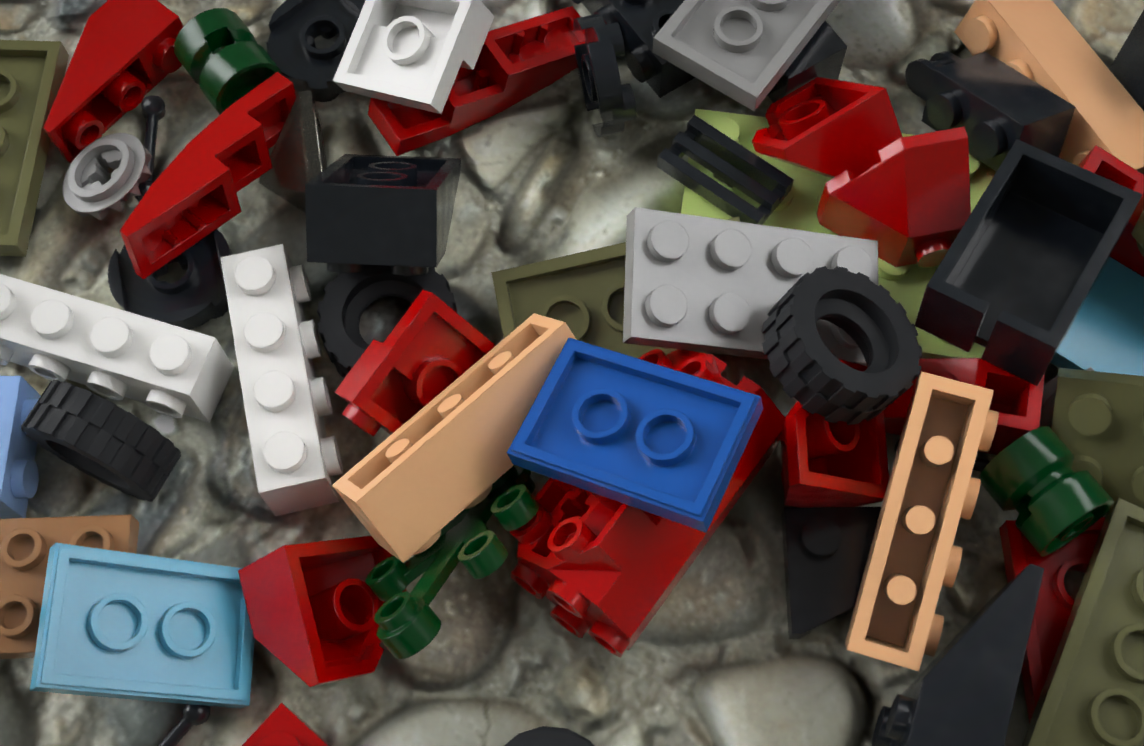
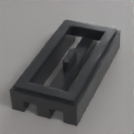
[657,115,794,225]

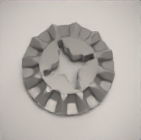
[62,133,152,220]

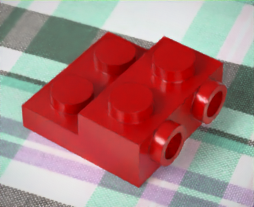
[334,290,496,437]

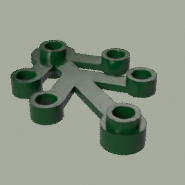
[365,465,539,660]

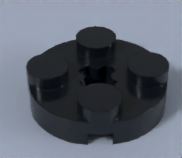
[266,0,365,102]
[573,14,637,138]
[108,229,233,330]

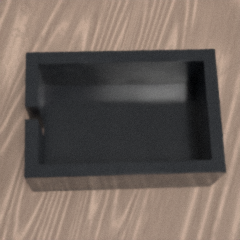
[914,139,1143,386]

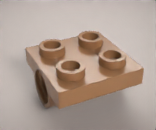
[0,514,139,659]

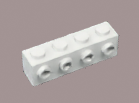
[220,244,343,516]
[0,274,234,423]

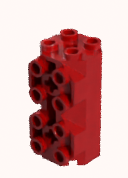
[510,349,785,658]

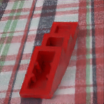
[368,6,585,156]
[120,72,302,279]

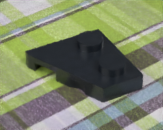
[781,507,881,639]

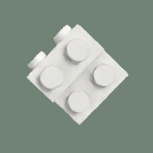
[333,0,495,114]

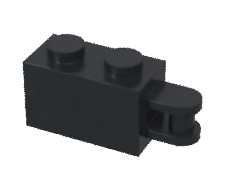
[905,51,1076,172]

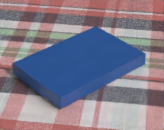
[507,338,763,533]

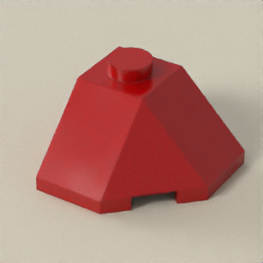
[752,77,903,178]
[816,127,971,268]
[781,359,889,508]
[238,535,407,687]

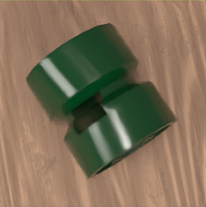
[174,8,282,115]
[978,426,1114,557]

